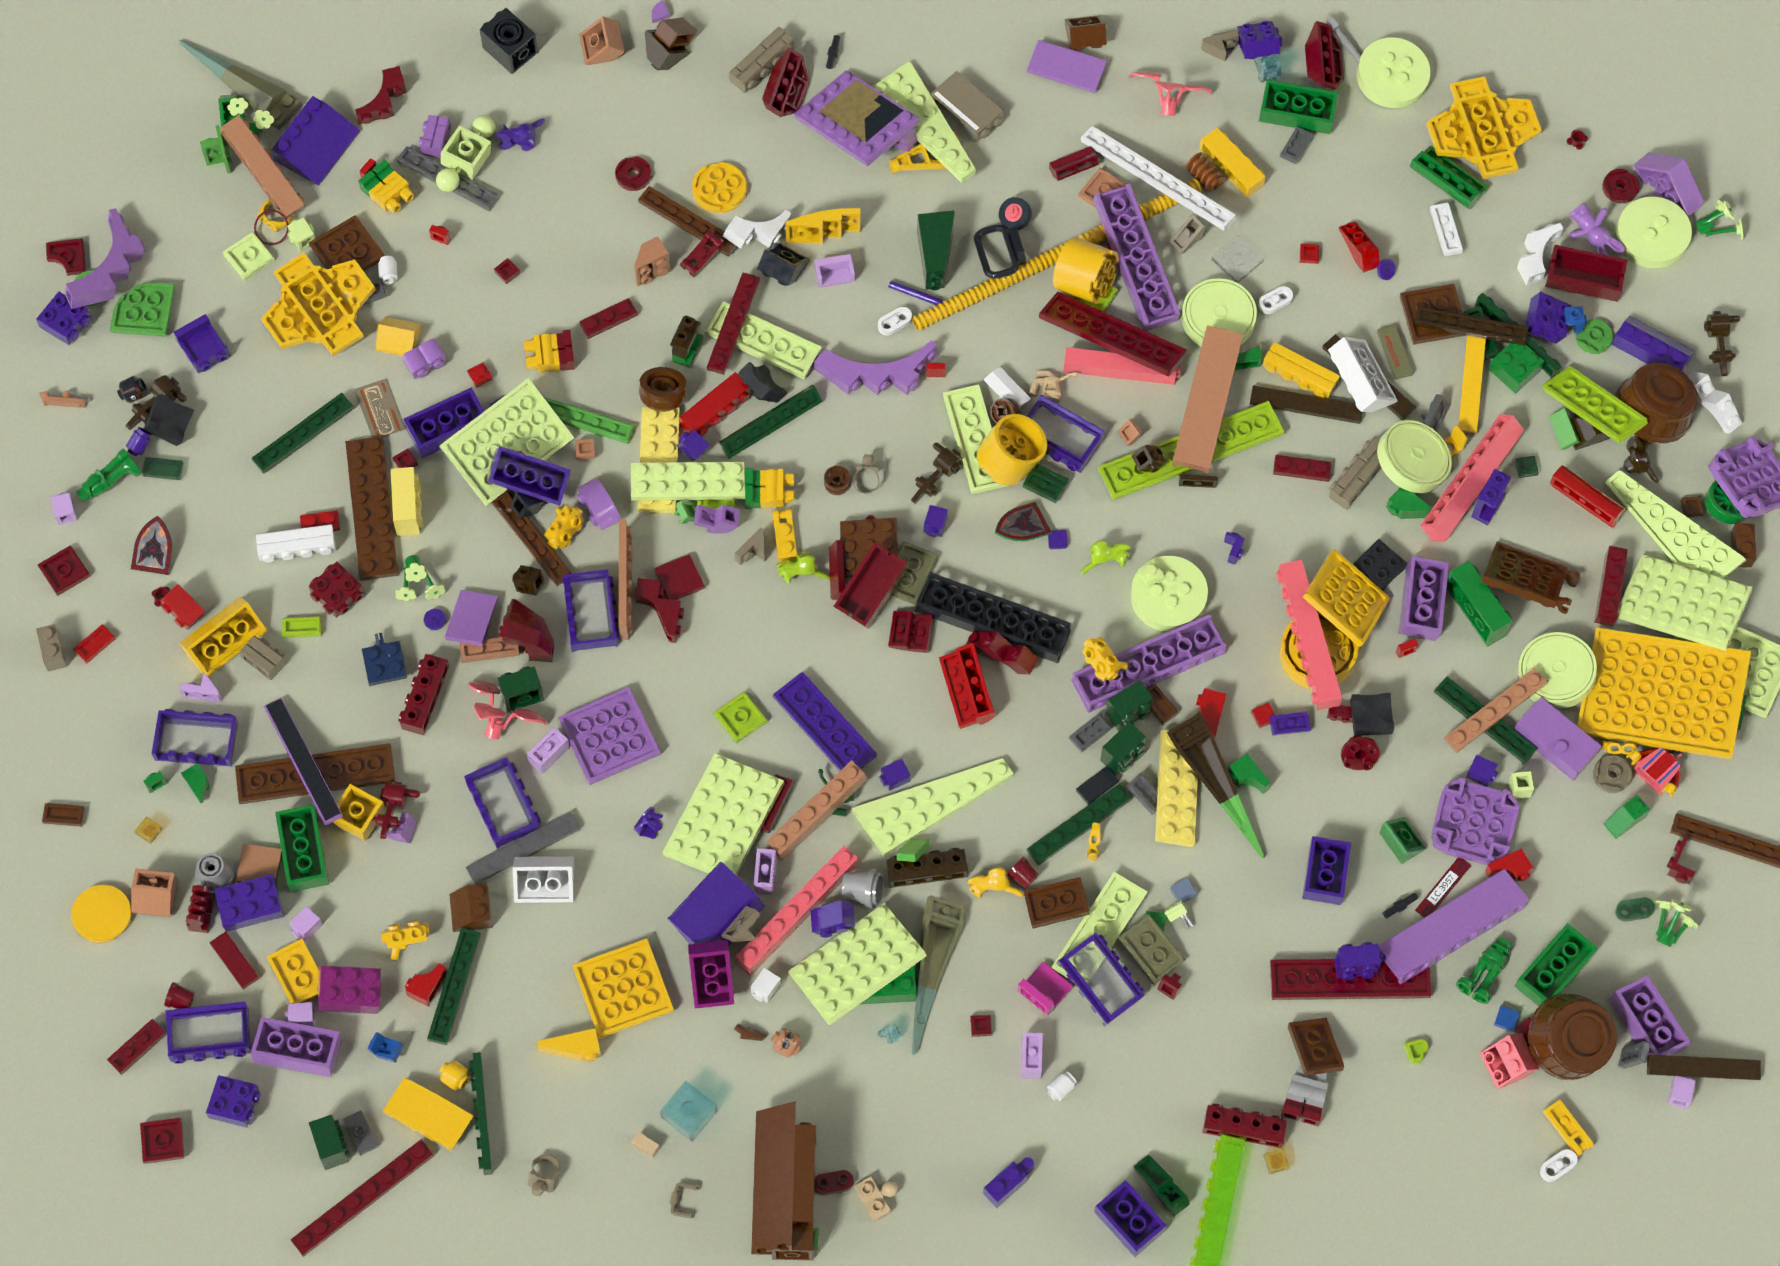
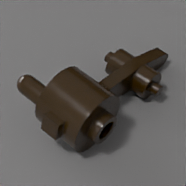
[1704,311,1740,377]
[126,375,187,430]
[911,442,963,504]

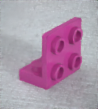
[1017,962,1073,1016]

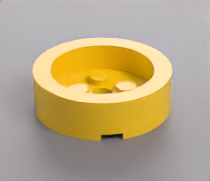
[1279,611,1359,689]

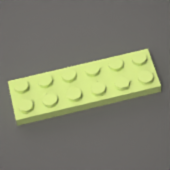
[706,301,822,380]
[943,384,1008,495]
[631,462,745,500]
[1052,872,1148,985]

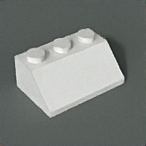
[513,856,574,903]

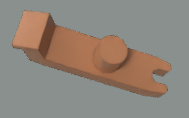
[39,391,86,408]

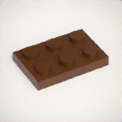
[1023,877,1090,929]
[1288,1017,1344,1076]

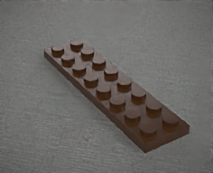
[345,436,398,581]
[235,743,395,804]

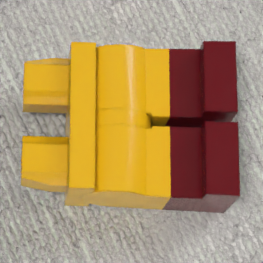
[524,330,575,373]

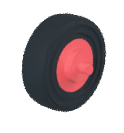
[998,197,1032,230]

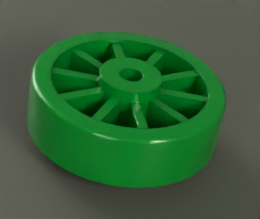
[1704,481,1746,524]

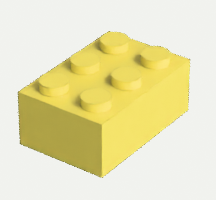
[391,467,423,536]

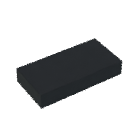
[1076,766,1119,805]

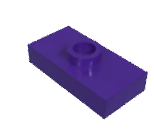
[1269,712,1311,736]

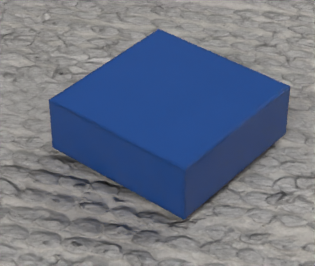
[1494,1005,1519,1032]

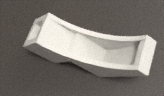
[723,210,791,248]
[1517,223,1563,286]
[1688,371,1742,434]

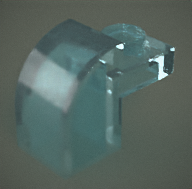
[1254,54,1281,83]

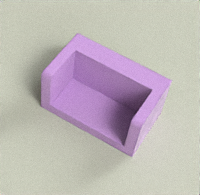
[814,254,855,288]
[527,727,570,774]
[1021,1032,1043,1079]

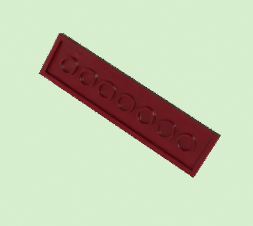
[1039,291,1187,377]
[1270,959,1432,1000]

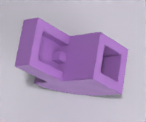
[694,505,740,534]

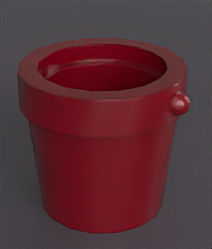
[1007,857,1039,889]
[164,982,195,1009]

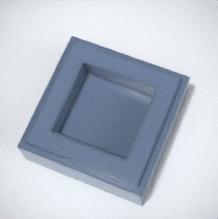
[1170,878,1197,903]

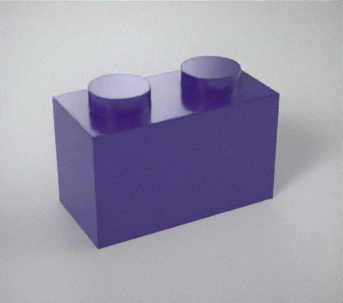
[810,900,855,938]

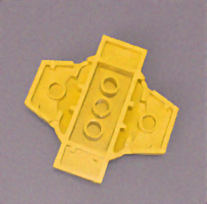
[1426,76,1542,179]
[261,253,376,357]

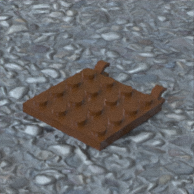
[1481,541,1581,614]

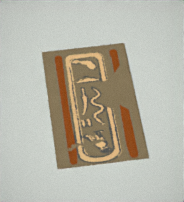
[354,379,405,438]

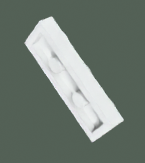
[1430,202,1463,257]

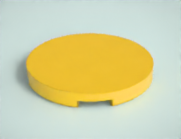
[692,162,747,213]
[71,885,132,943]

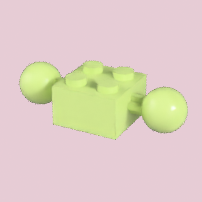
[436,115,495,192]

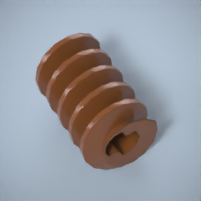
[1186,152,1226,192]

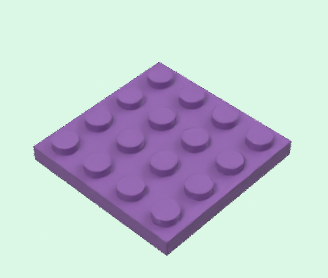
[558,687,661,786]

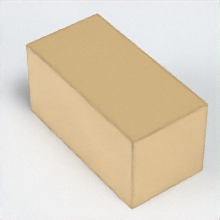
[631,1132,660,1158]

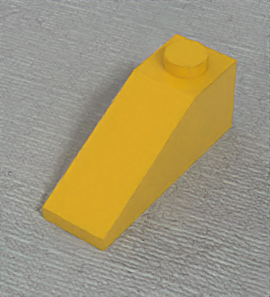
[536,1028,601,1062]

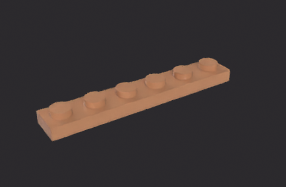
[1444,668,1547,754]

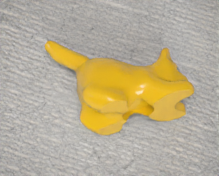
[967,867,1024,899]

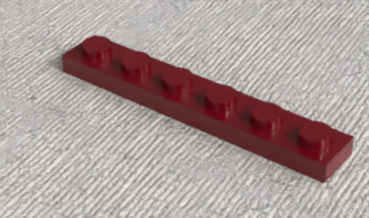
[707,272,760,375]

